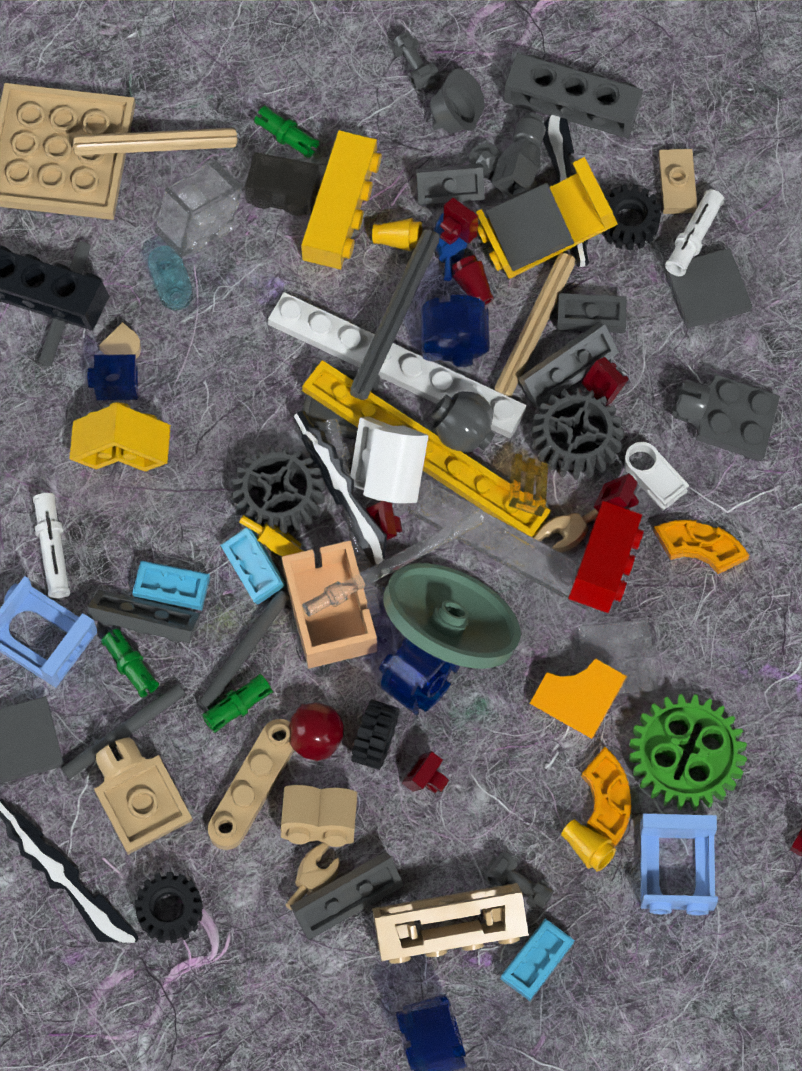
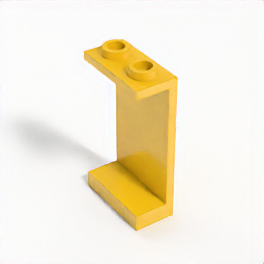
[476,157,618,279]

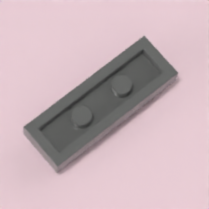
[518,322,620,409]
[87,589,200,643]
[290,852,404,940]

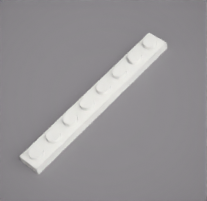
[268,292,527,439]

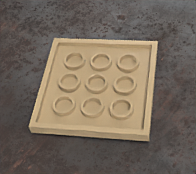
[0,83,135,220]

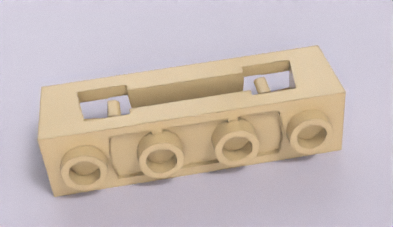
[372,883,529,964]

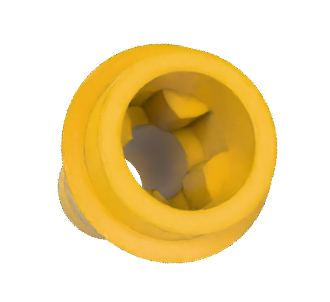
[372,218,423,252]
[561,819,616,872]

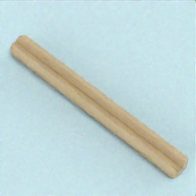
[73,128,237,155]
[495,252,575,398]

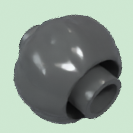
[431,391,495,454]

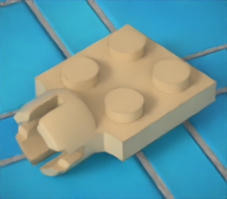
[94,737,193,855]

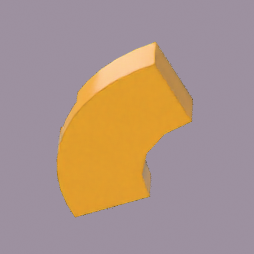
[653,520,750,574]
[581,747,631,848]

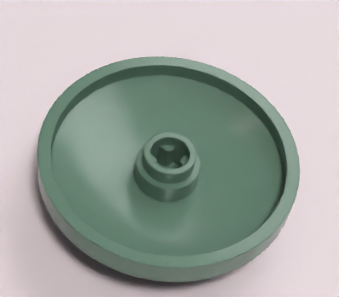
[383,563,521,669]

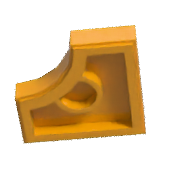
[529,658,628,739]

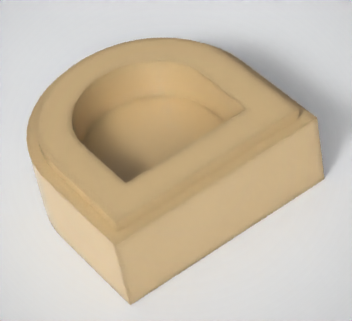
[99,322,141,364]

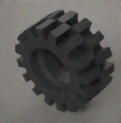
[602,184,661,250]
[351,699,400,770]
[134,872,203,944]

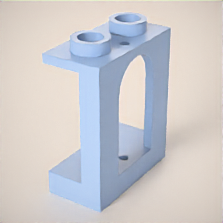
[0,576,98,688]
[640,813,718,916]

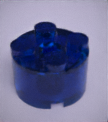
[421,295,490,367]
[379,637,460,715]
[396,993,468,1071]

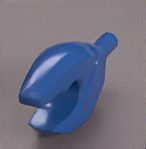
[434,213,468,281]

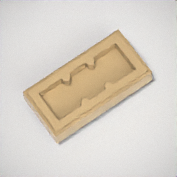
[658,149,697,214]

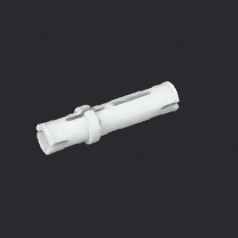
[665,189,724,276]
[33,493,70,599]

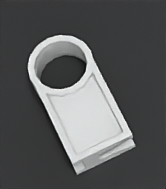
[624,442,689,511]

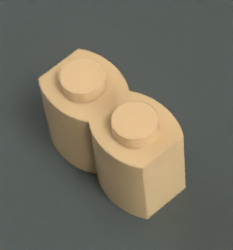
[281,785,357,847]

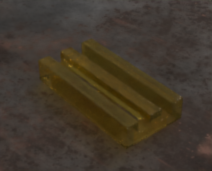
[509,453,548,516]

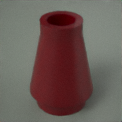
[451,255,494,308]

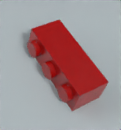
[568,501,644,613]

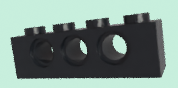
[0,245,110,331]

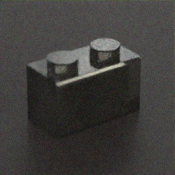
[245,152,320,215]

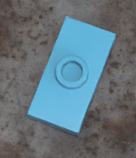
[220,527,287,605]
[132,561,210,611]
[500,919,575,1001]

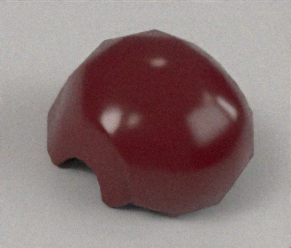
[289,702,344,761]

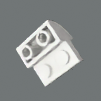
[350,417,429,503]

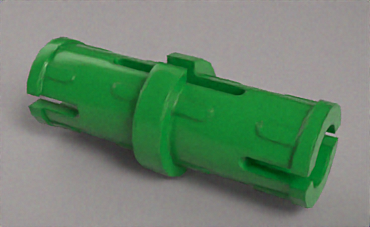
[254,105,319,159]
[101,629,159,697]
[201,674,273,733]

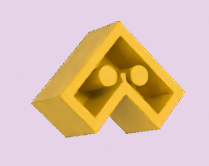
[69,402,171,472]

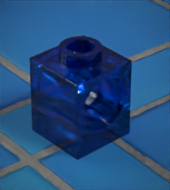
[87,354,138,400]

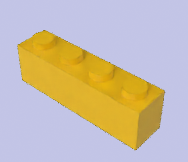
[301,130,382,270]

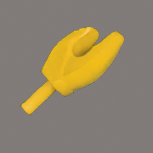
[239,515,304,557]

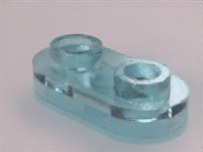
[148,246,193,311]

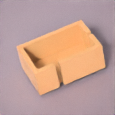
[282,540,377,669]

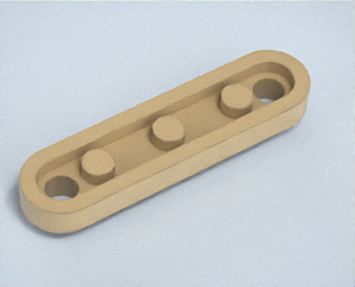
[208,719,295,850]

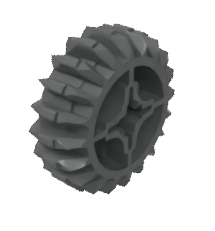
[530,387,624,480]
[231,445,325,534]

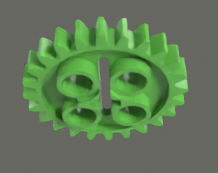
[629,694,747,811]

